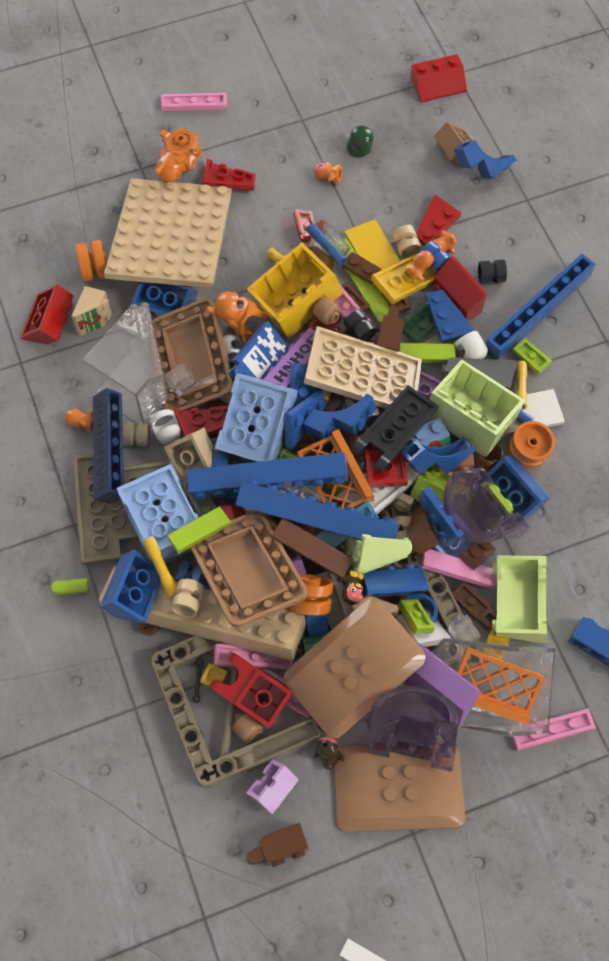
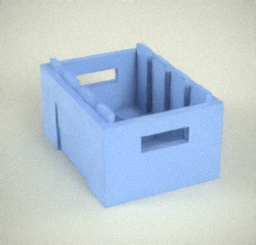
[215,373,298,462]
[116,464,199,564]

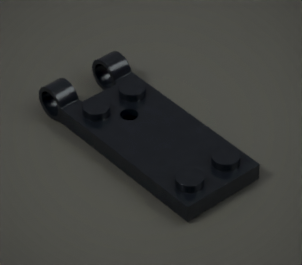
[350,385,439,474]

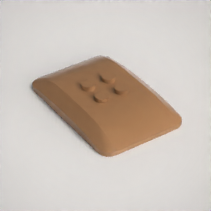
[148,298,233,411]
[190,512,308,627]
[283,598,426,738]
[334,742,465,833]

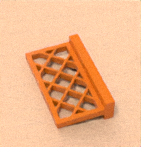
[297,429,375,509]
[456,647,545,725]

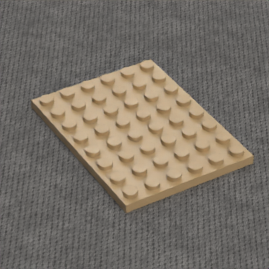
[104,178,232,288]

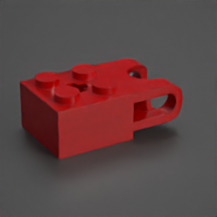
[210,652,293,728]

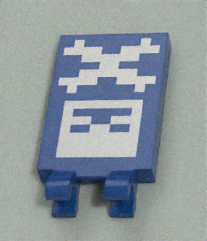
[228,322,289,379]

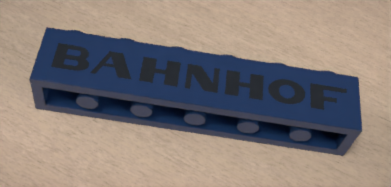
[93,388,124,504]

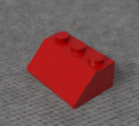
[410,54,467,103]
[432,256,487,320]
[21,284,74,345]

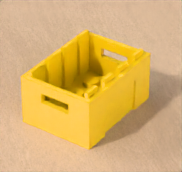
[247,242,343,340]

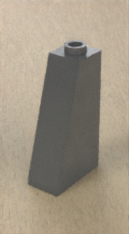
[441,358,518,390]

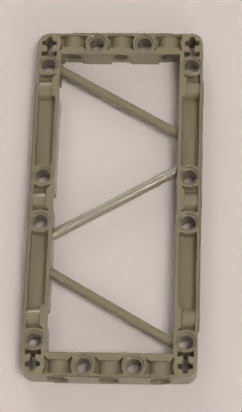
[151,549,484,789]

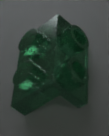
[402,301,435,343]

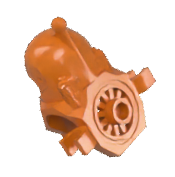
[155,127,203,183]
[206,291,268,344]

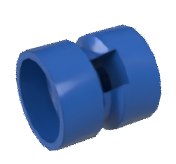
[420,241,451,274]

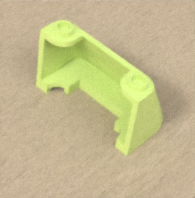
[335,519,412,574]
[492,555,547,643]

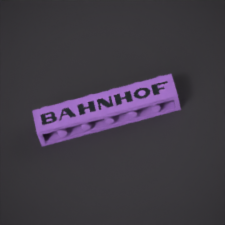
[254,328,315,414]

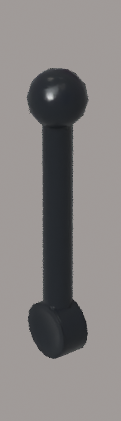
[192,661,204,703]

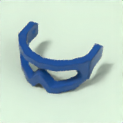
[404,594,438,623]

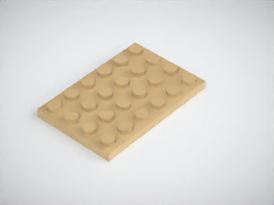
[303,326,422,409]

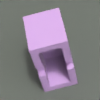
[247,759,299,815]

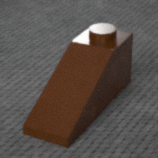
[407,501,440,555]

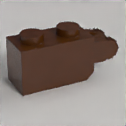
[374,306,404,352]
[247,822,308,867]

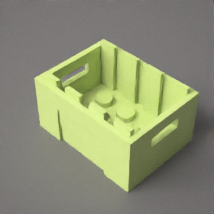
[429,360,525,457]

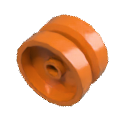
[76,239,107,283]
[507,421,555,470]
[287,574,334,615]

